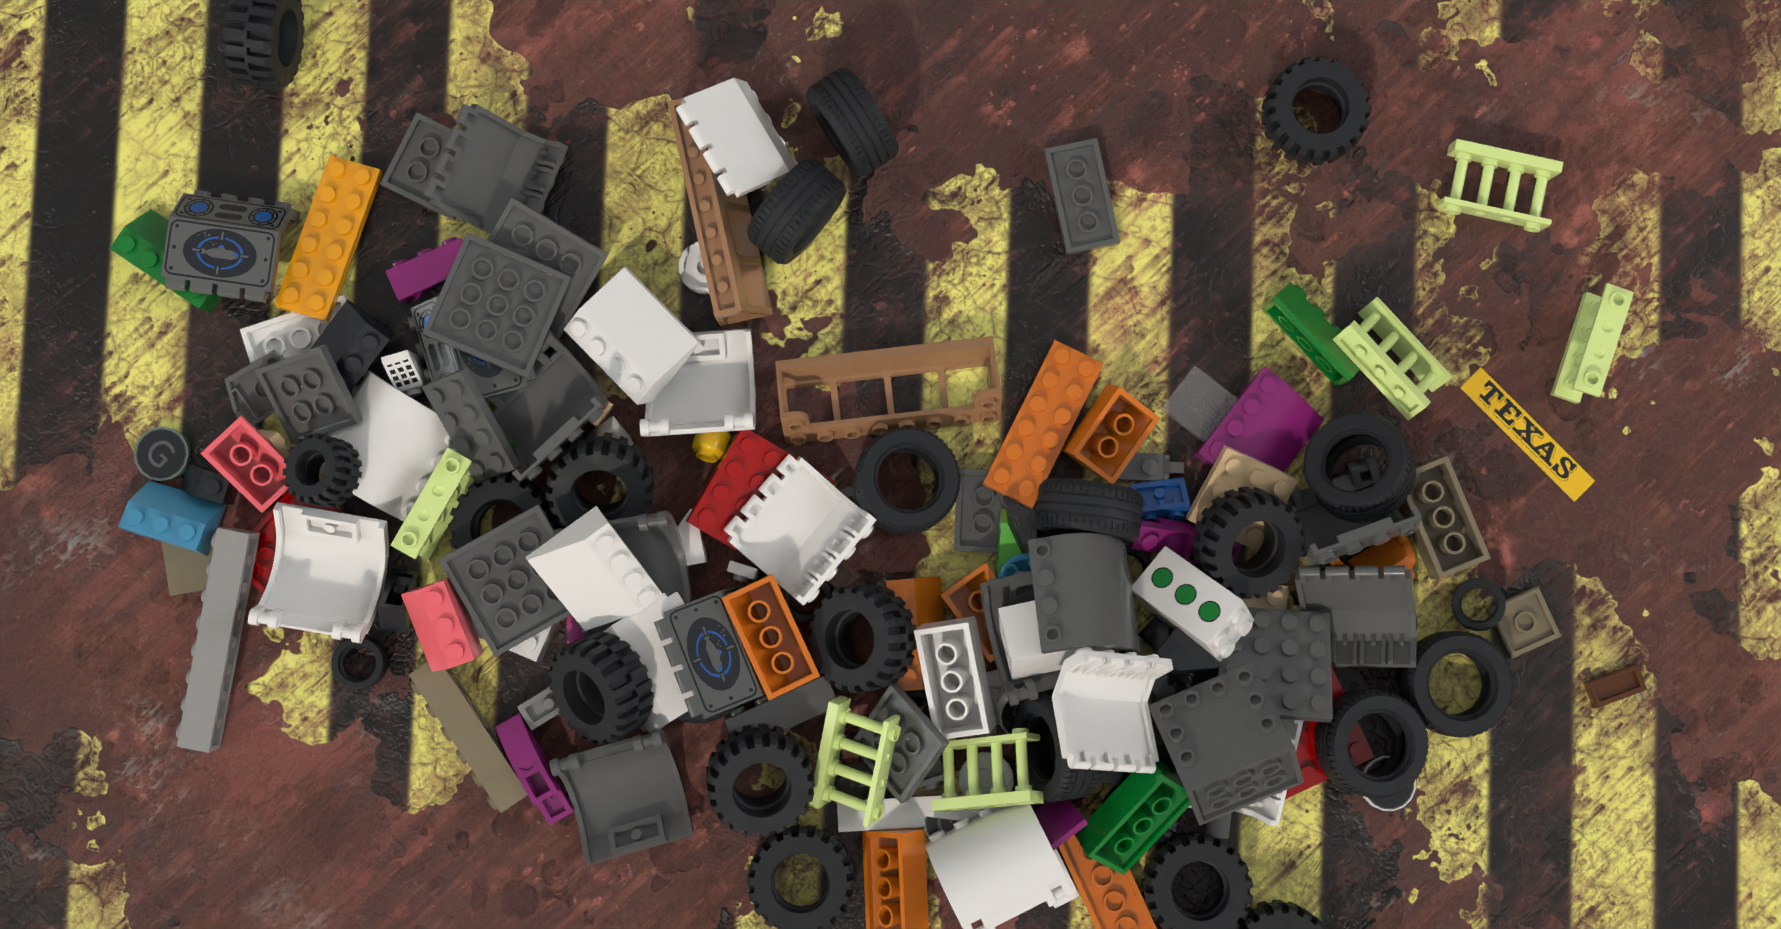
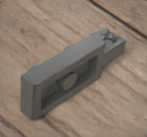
[1117,453,1184,481]

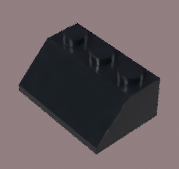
[309,299,394,393]

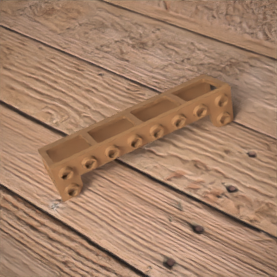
[668,98,773,327]
[775,336,1002,445]

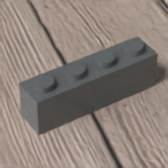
[725,672,837,733]

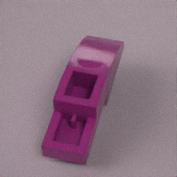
[1128,517,1242,564]
[495,713,574,825]

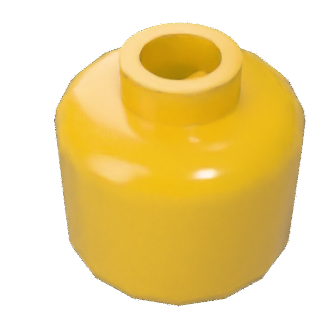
[692,431,731,463]

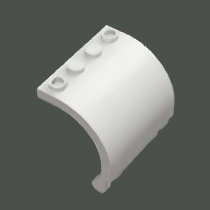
[640,329,756,437]
[319,369,457,521]
[248,502,389,644]
[926,805,1075,929]

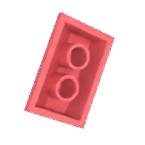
[200,415,290,513]
[401,577,484,672]

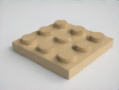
[1186,445,1299,551]

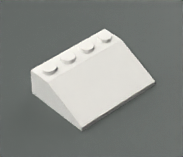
[564,267,701,405]
[525,506,663,631]

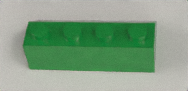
[109,209,222,314]
[1262,282,1360,387]
[1074,761,1191,875]

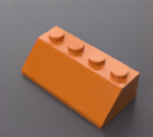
[722,574,820,700]
[886,576,944,691]
[862,828,929,929]

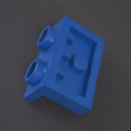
[1129,477,1190,522]

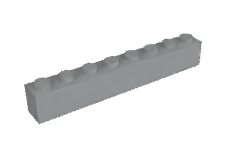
[176,527,260,753]

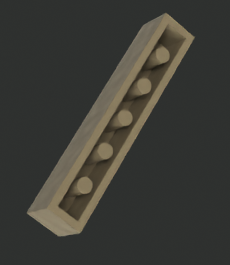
[408,662,528,813]

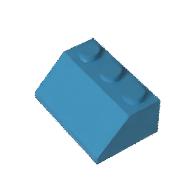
[118,480,227,556]

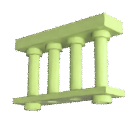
[1436,139,1563,232]
[1550,283,1634,404]
[1332,297,1453,420]
[391,447,475,561]
[808,695,901,828]
[931,728,1044,812]

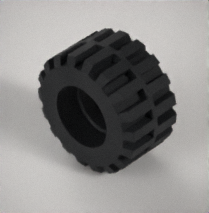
[283,433,362,507]

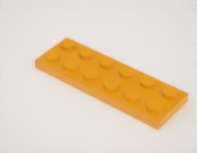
[274,155,383,323]

